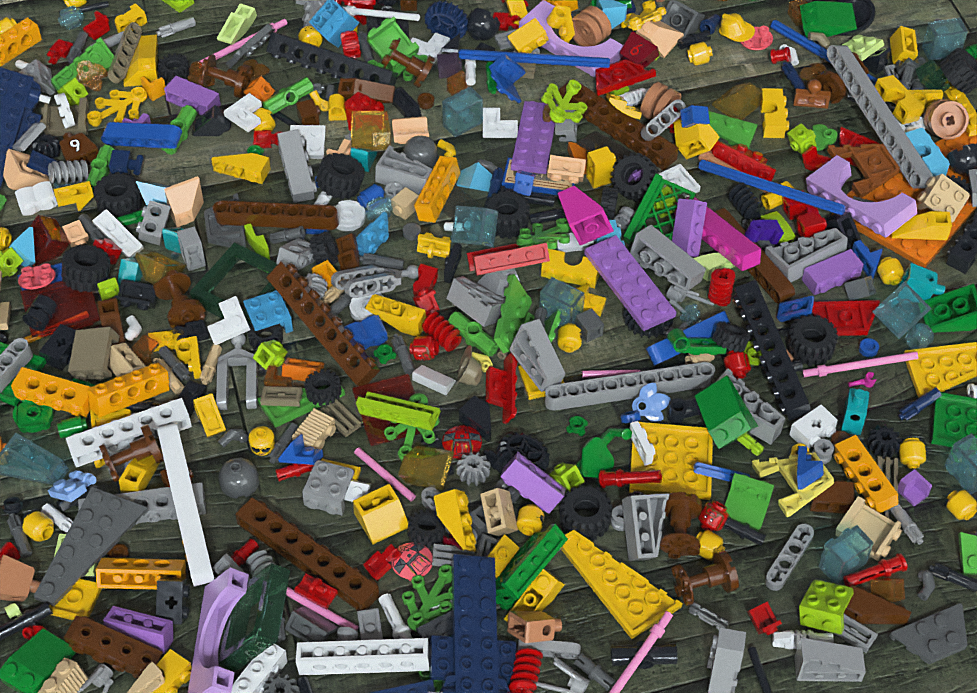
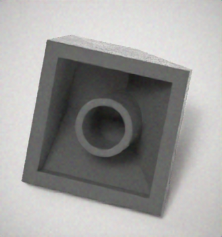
[660,0,705,39]

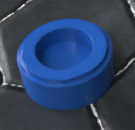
[859,338,879,357]
[620,410,641,423]

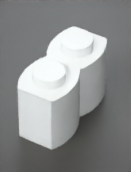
[15,181,58,216]

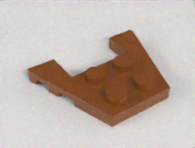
[827,144,900,198]

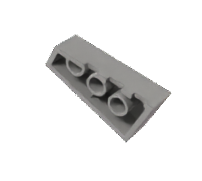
[277,129,317,203]
[630,225,706,291]

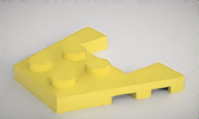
[752,452,834,517]

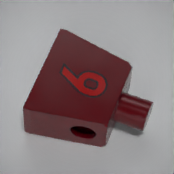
[620,31,660,69]

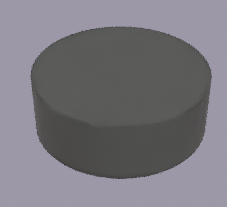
[403,223,421,241]

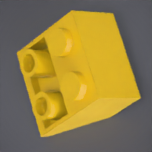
[673,118,720,159]
[353,484,408,544]

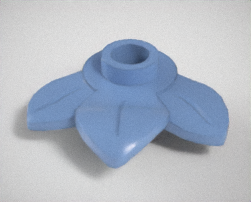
[632,383,671,422]

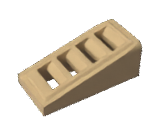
[127,662,165,693]

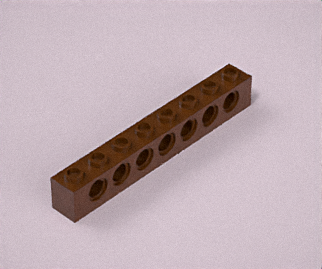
[559,79,679,171]
[266,262,380,387]
[235,497,379,611]

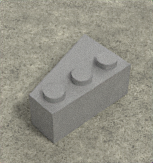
[375,145,432,195]
[446,276,506,327]
[509,319,566,392]
[622,494,669,561]
[707,628,746,693]
[794,638,866,682]

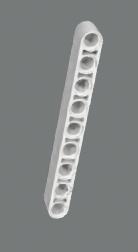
[157,423,214,587]

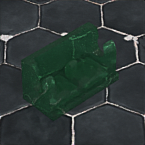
[915,59,951,92]

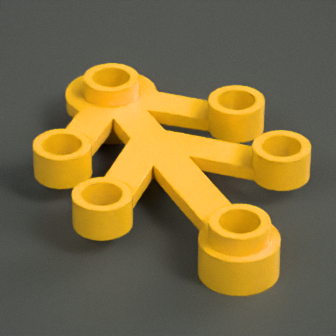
[621,0,666,30]
[87,87,147,127]

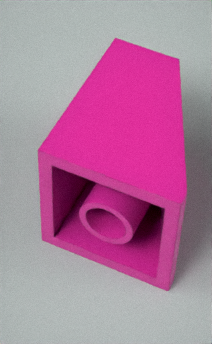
[558,186,614,246]

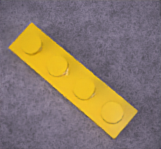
[944,89,977,136]

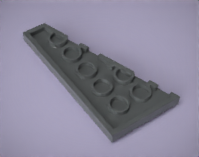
[34,487,149,606]

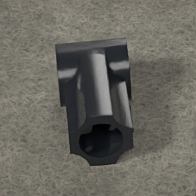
[667,398,701,424]

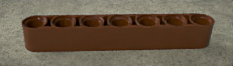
[213,201,339,230]
[714,208,795,304]

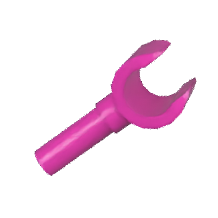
[848,372,877,388]

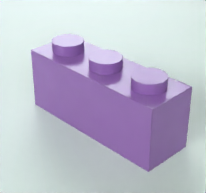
[164,76,221,115]
[672,199,707,257]
[802,249,864,295]
[500,452,566,514]
[103,606,174,654]

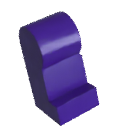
[745,220,784,244]

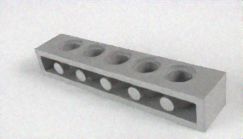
[78,483,206,525]

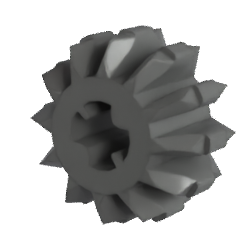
[263,673,300,693]

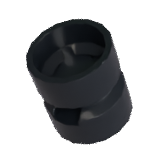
[22,295,58,331]

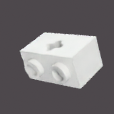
[789,405,838,448]

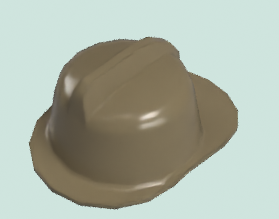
[455,345,482,385]

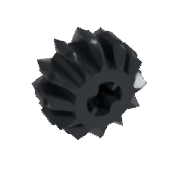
[29,134,61,159]
[867,424,902,459]

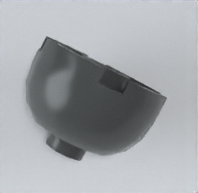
[403,135,438,168]
[218,458,259,498]

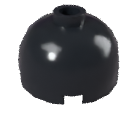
[467,8,500,41]
[946,144,977,176]

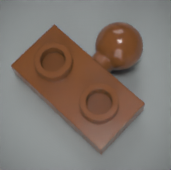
[793,79,831,109]

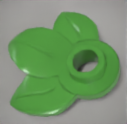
[812,124,838,151]

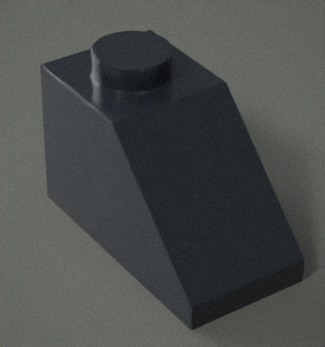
[192,105,231,136]
[825,212,862,251]
[459,395,491,442]

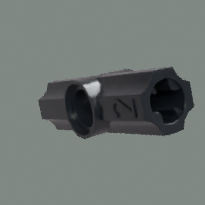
[611,641,678,669]

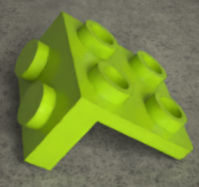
[799,580,854,635]

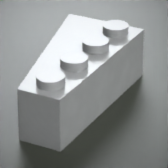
[765,228,848,282]
[716,369,785,445]

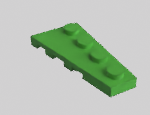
[494,274,532,353]
[257,386,345,428]

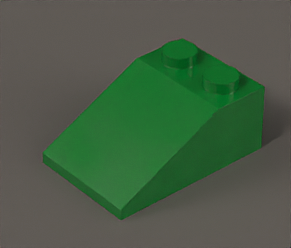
[800,1,857,38]
[919,283,977,333]
[695,375,758,449]
[0,628,76,693]

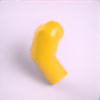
[309,90,329,112]
[437,139,456,157]

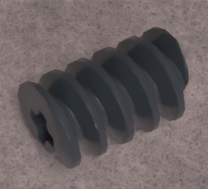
[728,183,766,221]

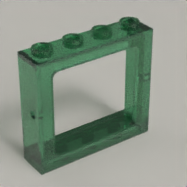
[190,242,291,327]
[218,563,290,670]

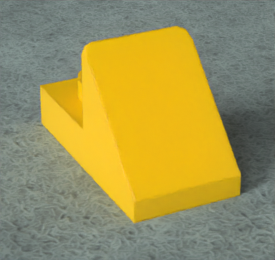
[53,181,94,212]
[565,284,607,316]

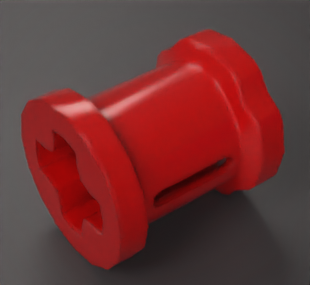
[770,47,791,64]

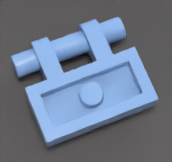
[48,470,97,502]

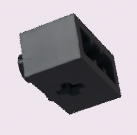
[39,324,76,371]
[156,578,190,625]

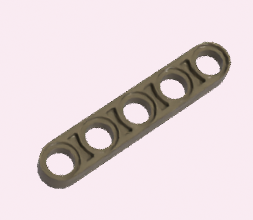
[108,22,142,83]

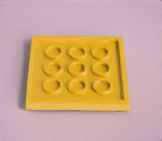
[629,422,713,500]

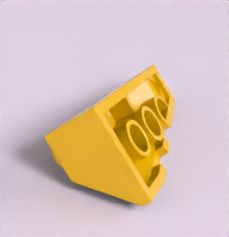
[124,35,158,87]

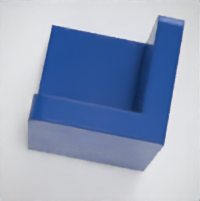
[680,105,710,128]

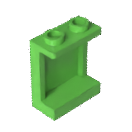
[367,16,419,71]

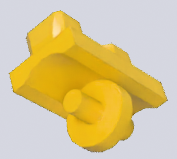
[417,232,451,259]

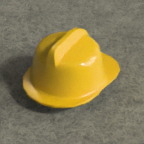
[719,13,755,42]

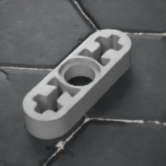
[518,640,581,659]

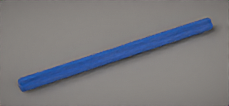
[770,20,877,86]
[459,49,610,68]
[699,160,846,215]

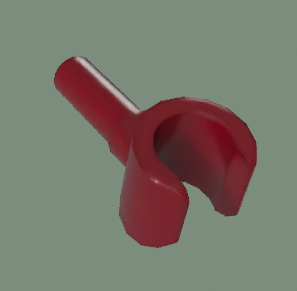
[442,534,463,550]

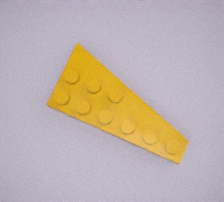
[904,342,977,398]
[560,530,683,639]

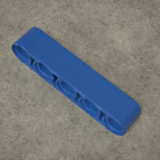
[101,122,182,149]
[646,311,730,365]

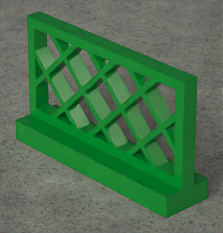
[623,174,696,245]
[496,524,568,599]

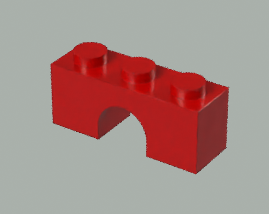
[782,190,827,238]

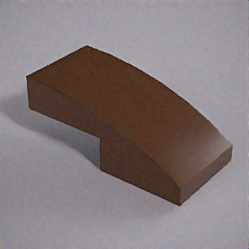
[336,233,359,271]

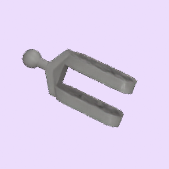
[331,265,419,298]
[216,333,258,411]

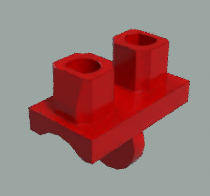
[294,573,338,610]

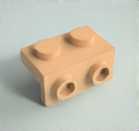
[392,116,429,144]
[547,155,586,184]

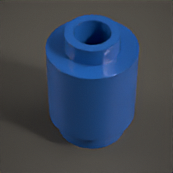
[357,184,384,208]

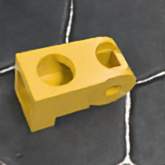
[115,3,148,33]

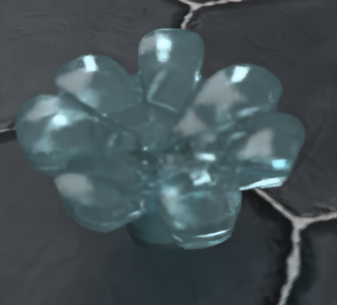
[680,304,702,326]

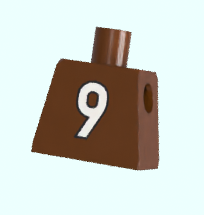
[59,132,99,165]

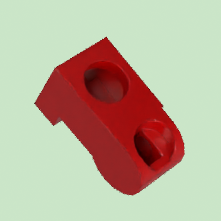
[413,264,438,297]

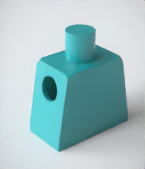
[897,263,945,302]
[841,388,870,436]

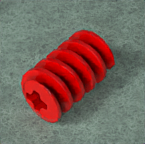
[708,268,735,306]
[422,311,462,352]
[509,648,543,693]

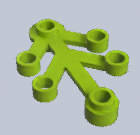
[541,79,588,123]

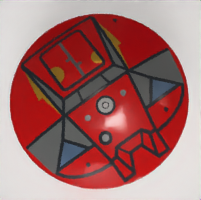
[442,425,482,459]

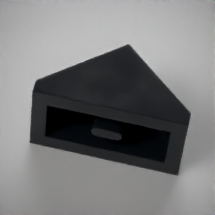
[862,47,891,75]

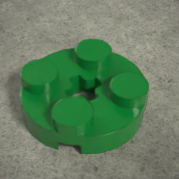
[13,400,54,433]

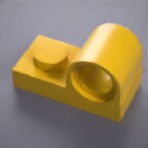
[546,5,575,43]
[908,90,944,115]
[328,94,347,121]
[175,336,202,379]
[193,393,226,438]

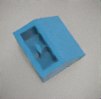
[309,0,360,48]

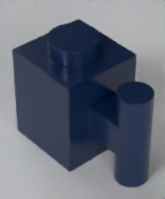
[109,150,144,175]

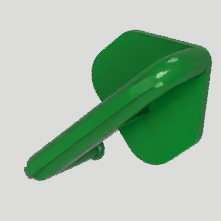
[575,428,632,478]

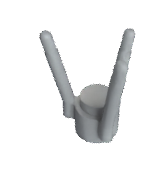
[666,284,714,322]
[535,657,590,693]
[78,664,114,693]

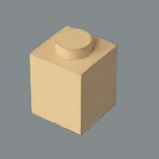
[391,187,419,220]

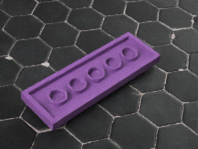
[511,101,558,174]
[584,235,676,331]

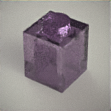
[437,53,462,79]

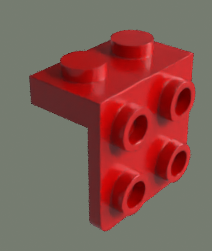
[344,92,388,132]

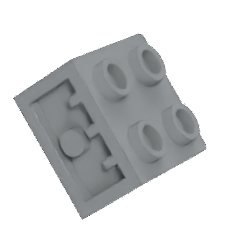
[18,59,55,96]

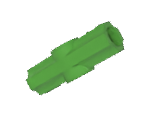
[262,77,314,114]
[161,105,197,155]
[86,145,115,194]
[448,311,499,357]

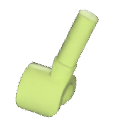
[4,603,31,626]

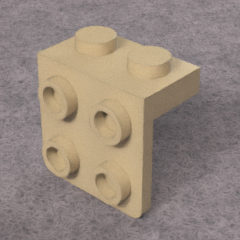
[916,174,969,223]

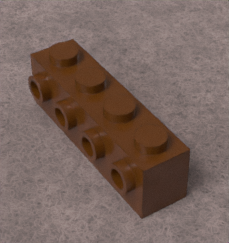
[69,616,162,679]

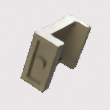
[40,97,90,136]
[68,327,119,381]

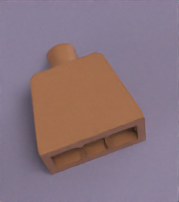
[0,555,41,602]
[507,611,562,643]

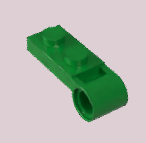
[667,328,727,355]

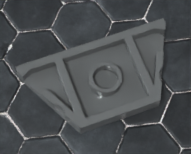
[226,24,276,69]
[204,193,247,251]
[889,603,967,664]

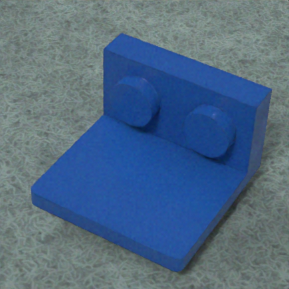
[489,54,526,103]

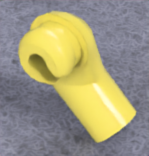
[472,352,493,372]

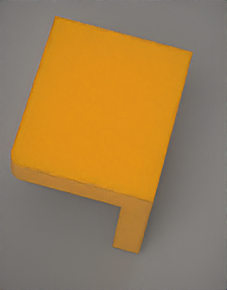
[140,76,166,101]
[312,260,337,293]

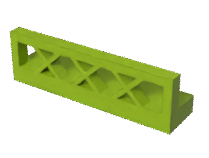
[356,392,441,431]

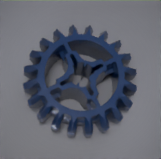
[424,0,468,40]

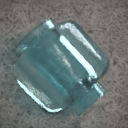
[58,5,84,30]
[365,196,393,221]
[905,323,934,350]

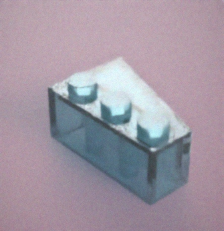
[0,433,70,485]

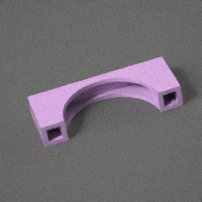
[519,0,624,78]
[806,155,917,238]
[188,568,249,693]

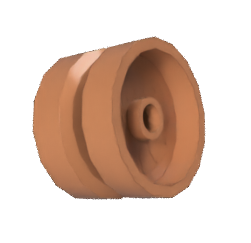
[572,6,612,47]
[640,82,682,124]
[924,99,969,140]

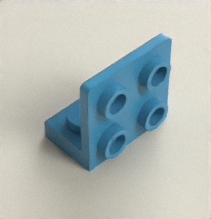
[356,212,389,256]
[243,290,293,333]

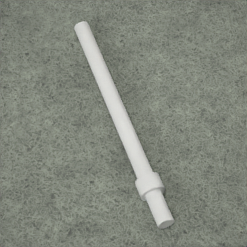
[343,6,420,21]

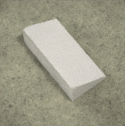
[412,365,456,395]

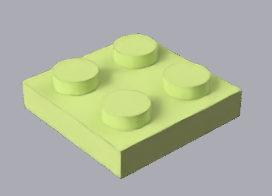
[842,34,884,61]

